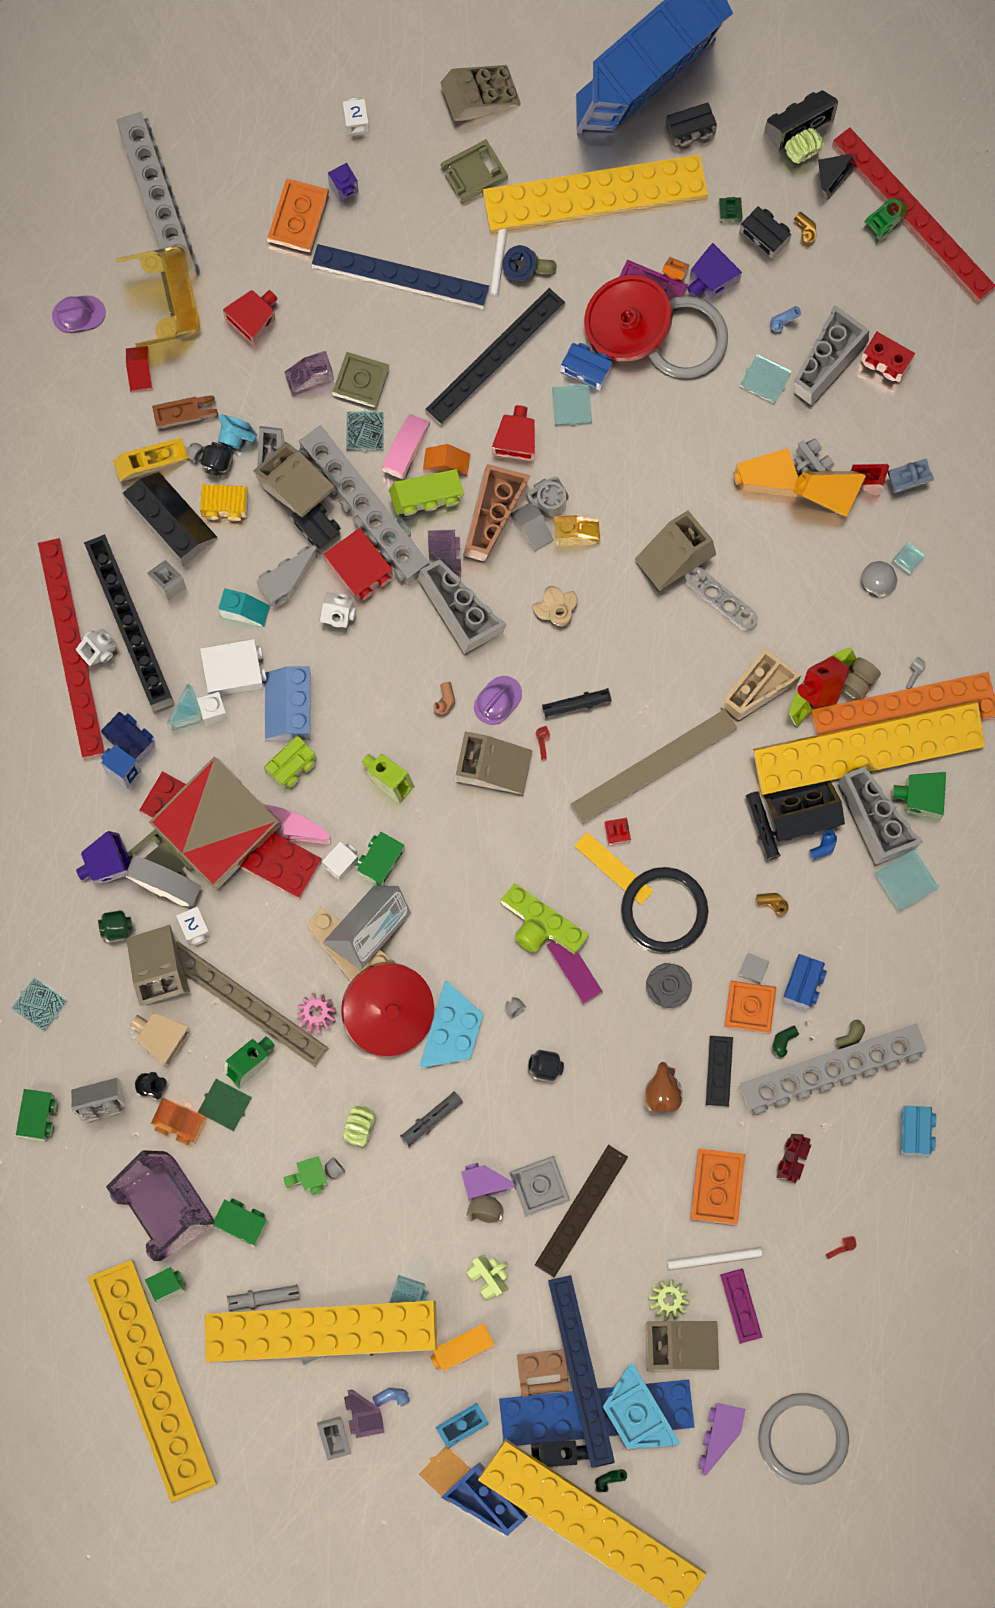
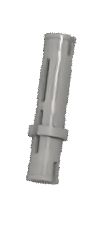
[227,1284,300,1311]

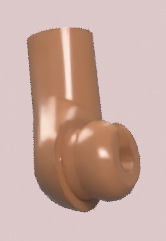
[433,682,455,715]

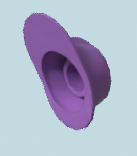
[52,295,105,332]
[474,676,522,725]

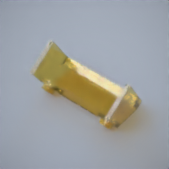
[116,247,200,347]

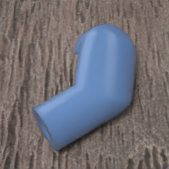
[770,306,801,332]
[373,1388,410,1407]

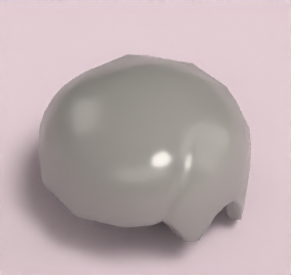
[861,561,898,597]

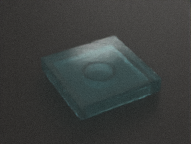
[875,849,939,912]

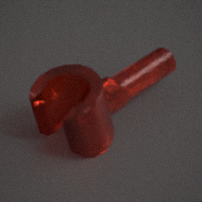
[535,726,550,759]
[826,1236,857,1259]

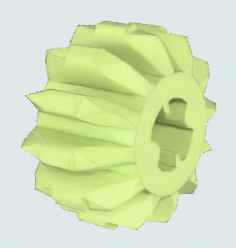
[785,128,824,163]
[343,1105,376,1146]
[649,1279,690,1320]

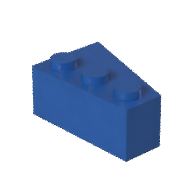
[441,1462,528,1536]

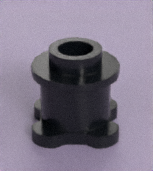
[135,1072,167,1099]

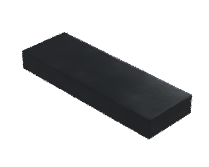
[705,1035,733,1108]

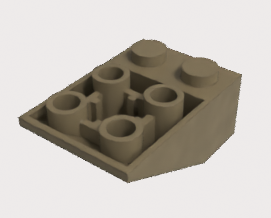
[440,65,521,121]
[253,442,335,517]
[635,510,716,590]
[456,731,532,795]
[126,925,190,1006]
[646,1321,719,1371]

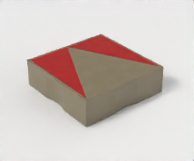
[149,756,283,889]

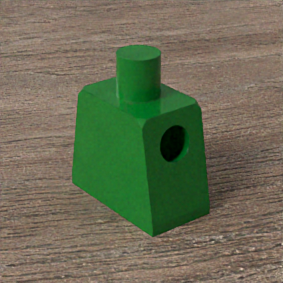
[892,772,946,820]
[223,1036,275,1089]

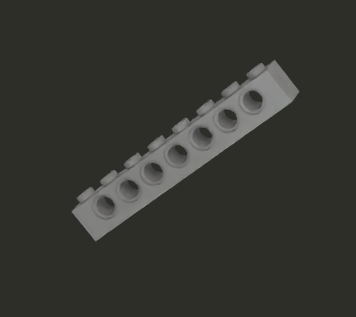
[116,111,199,285]
[299,425,429,585]
[739,1023,927,1114]

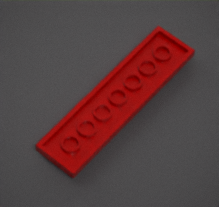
[139,771,322,900]

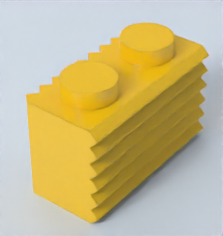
[200,484,248,521]

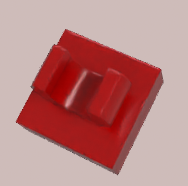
[604,818,631,845]

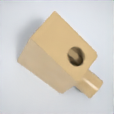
[130,1013,190,1068]

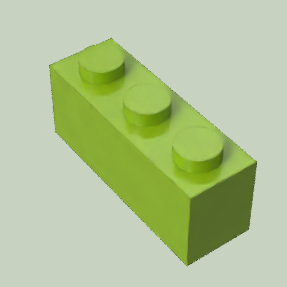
[388,469,465,516]

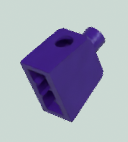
[687,243,742,298]
[76,831,131,883]

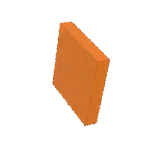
[724,980,777,1034]

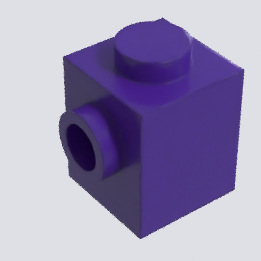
[328,163,359,201]

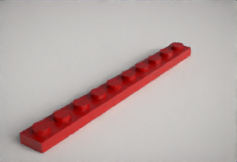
[833,127,995,303]
[38,538,105,760]

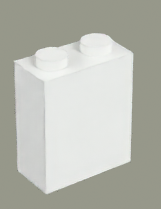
[200,639,267,696]

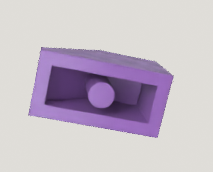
[461,1163,514,1201]

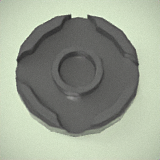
[646,963,692,1010]

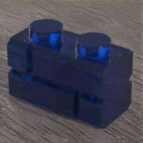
[101,712,155,764]

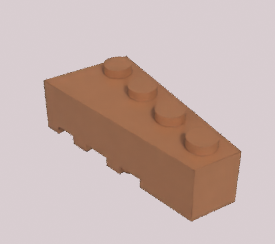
[463,464,530,561]

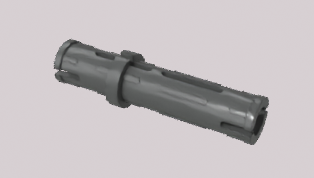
[400,1091,463,1147]

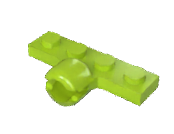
[501,883,589,955]

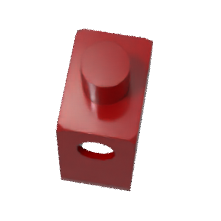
[223,290,278,345]
[492,405,535,461]
[797,656,850,707]

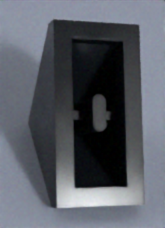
[818,154,856,199]

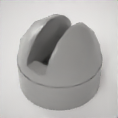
[186,443,205,463]
[505,997,526,1018]
[325,1157,345,1178]

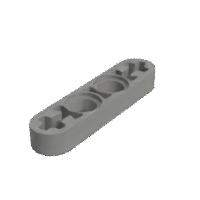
[685,567,758,632]

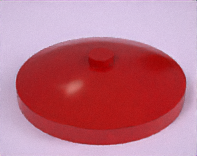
[584,275,673,361]
[341,962,434,1056]

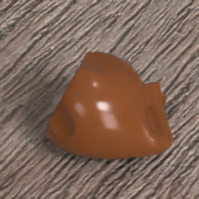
[645,1062,683,1111]

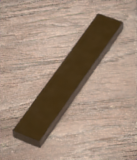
[534,1145,628,1278]

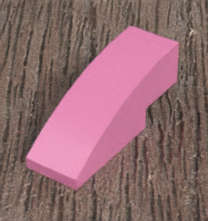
[382,413,430,480]
[264,804,331,844]

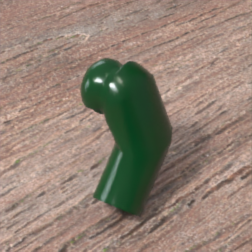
[772,1025,799,1057]
[594,1469,627,1493]

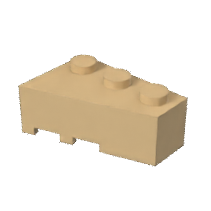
[721,648,801,720]

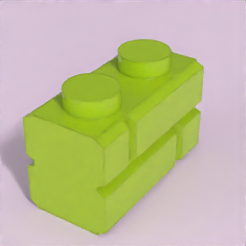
[264,735,317,790]

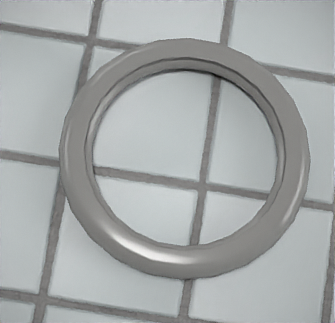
[648,296,728,379]
[758,1393,849,1485]

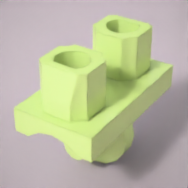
[466,1254,508,1299]

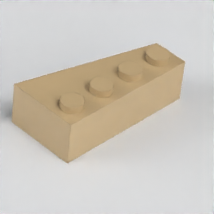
[307,907,396,982]

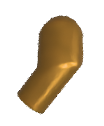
[794,211,817,242]
[756,893,789,915]

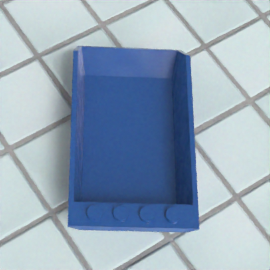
[576,0,733,134]

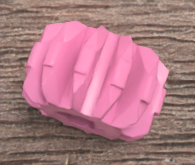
[296,993,336,1033]

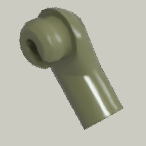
[532,250,557,274]
[835,1020,865,1049]

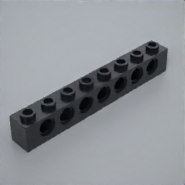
[84,534,174,712]

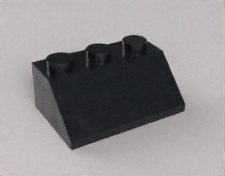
[764,90,839,152]
[763,780,845,841]

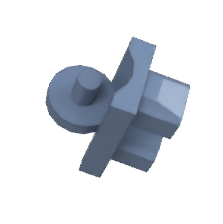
[888,458,934,493]

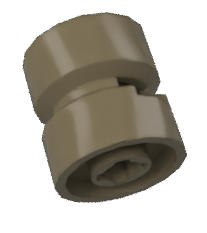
[842,657,881,700]

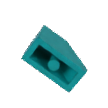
[218,588,270,627]

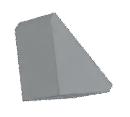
[257,426,284,467]
[511,503,553,552]
[147,560,186,600]
[317,1416,351,1460]

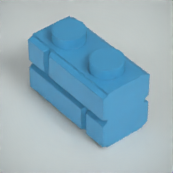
[901,1106,937,1157]
[435,1403,489,1449]

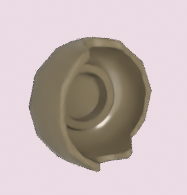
[466,1195,504,1223]

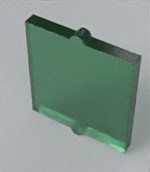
[197,1079,252,1132]

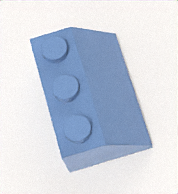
[265,666,311,740]

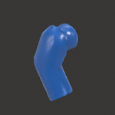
[809,830,837,861]

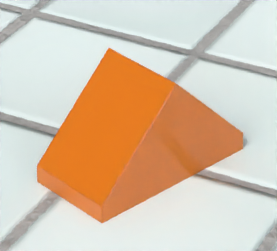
[423,444,470,476]

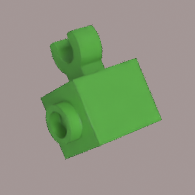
[283,1156,328,1195]

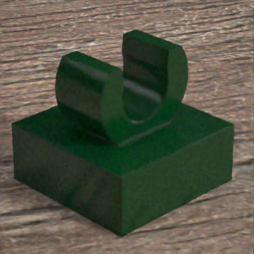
[719,197,743,222]

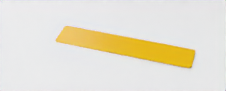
[575,833,653,904]

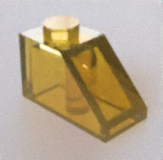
[554,515,600,546]

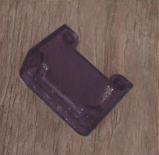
[106,1150,214,1261]

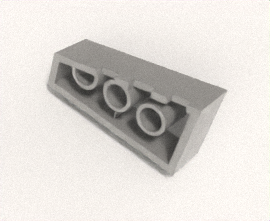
[794,305,869,405]
[418,559,506,654]
[838,767,923,865]

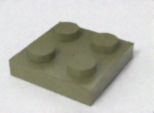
[332,352,389,408]

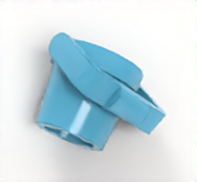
[218,414,258,449]

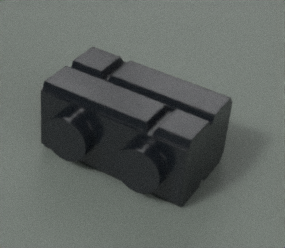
[666,102,717,146]
[739,206,792,259]
[290,502,341,554]

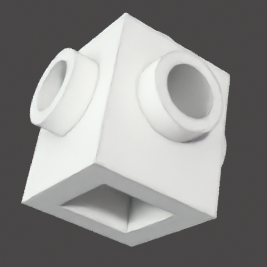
[320,592,356,628]
[75,628,117,666]

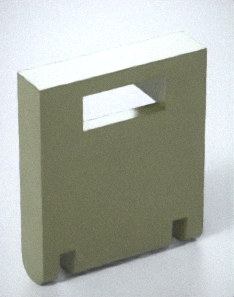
[440,139,508,202]
[127,829,194,899]

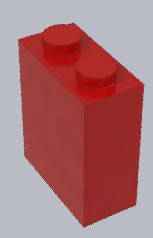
[323,528,393,602]

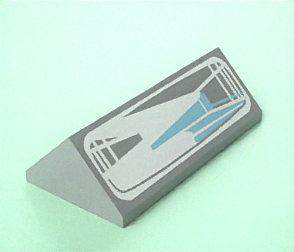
[323,886,411,970]

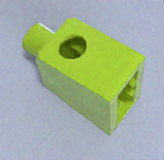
[362,753,415,803]

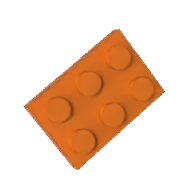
[267,178,329,253]
[690,1148,746,1225]

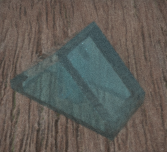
[167,684,203,731]

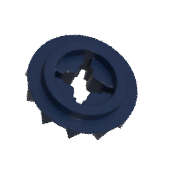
[503,245,537,281]

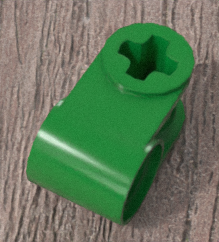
[864,199,908,240]

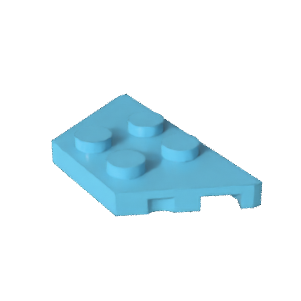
[419,981,483,1069]
[603,1362,680,1449]

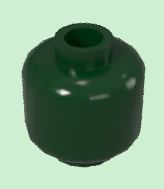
[98,910,133,942]

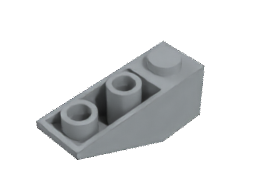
[256,545,317,609]

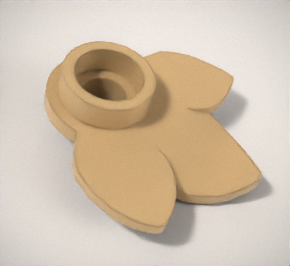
[532,586,578,626]

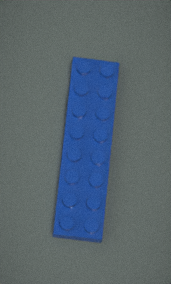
[499,1379,695,1446]

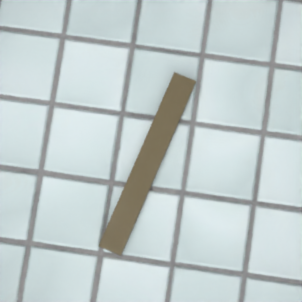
[570,709,737,824]
[176,941,329,1067]

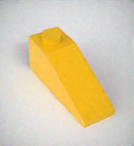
[113,437,189,482]

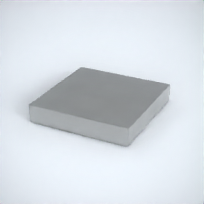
[509,1156,570,1217]

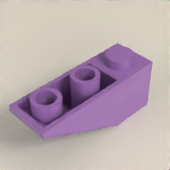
[698,1403,746,1476]

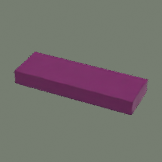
[619,260,688,299]
[546,941,603,1005]
[720,1268,763,1344]

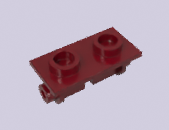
[776,1134,812,1184]

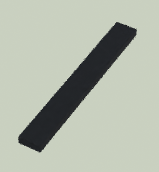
[425,288,565,426]

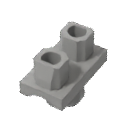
[794,438,834,474]

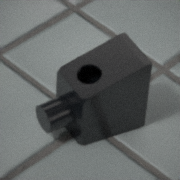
[531,1440,589,1468]

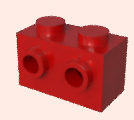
[861,331,915,382]

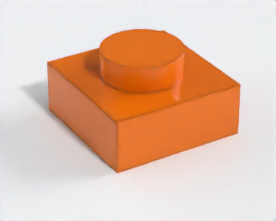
[662,257,690,280]

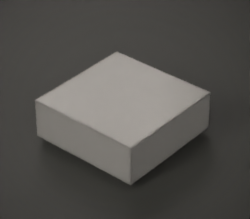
[739,953,769,984]

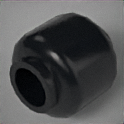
[201,442,232,476]
[528,1050,564,1082]

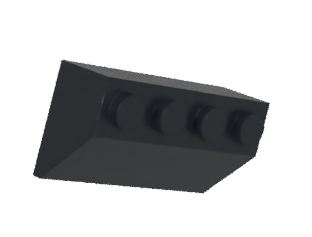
[122,472,217,566]

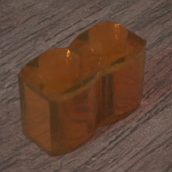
[151,1098,207,1145]

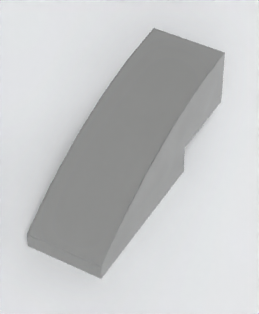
[125,855,201,907]

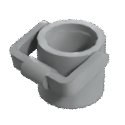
[526,476,569,518]

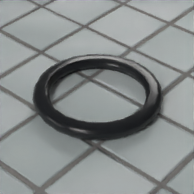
[621,867,709,953]

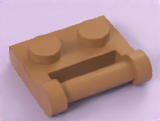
[517,1349,569,1397]

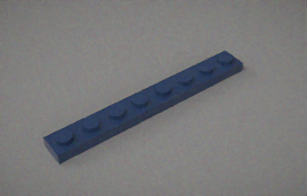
[312,244,489,309]
[548,1275,615,1468]

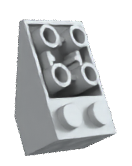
[71,1078,126,1122]

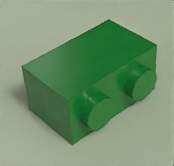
[356,832,405,886]
[16,1089,57,1142]
[212,1198,268,1247]
[145,1267,186,1305]

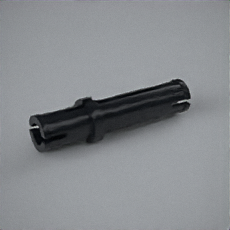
[542,688,612,719]
[745,791,781,861]

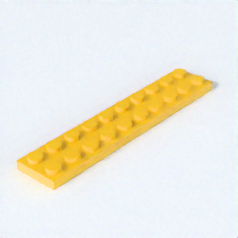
[483,154,708,233]
[753,701,985,795]
[87,1260,217,1503]
[205,1301,438,1362]
[478,1439,706,1608]

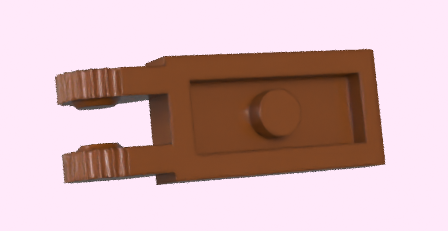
[152,395,218,429]

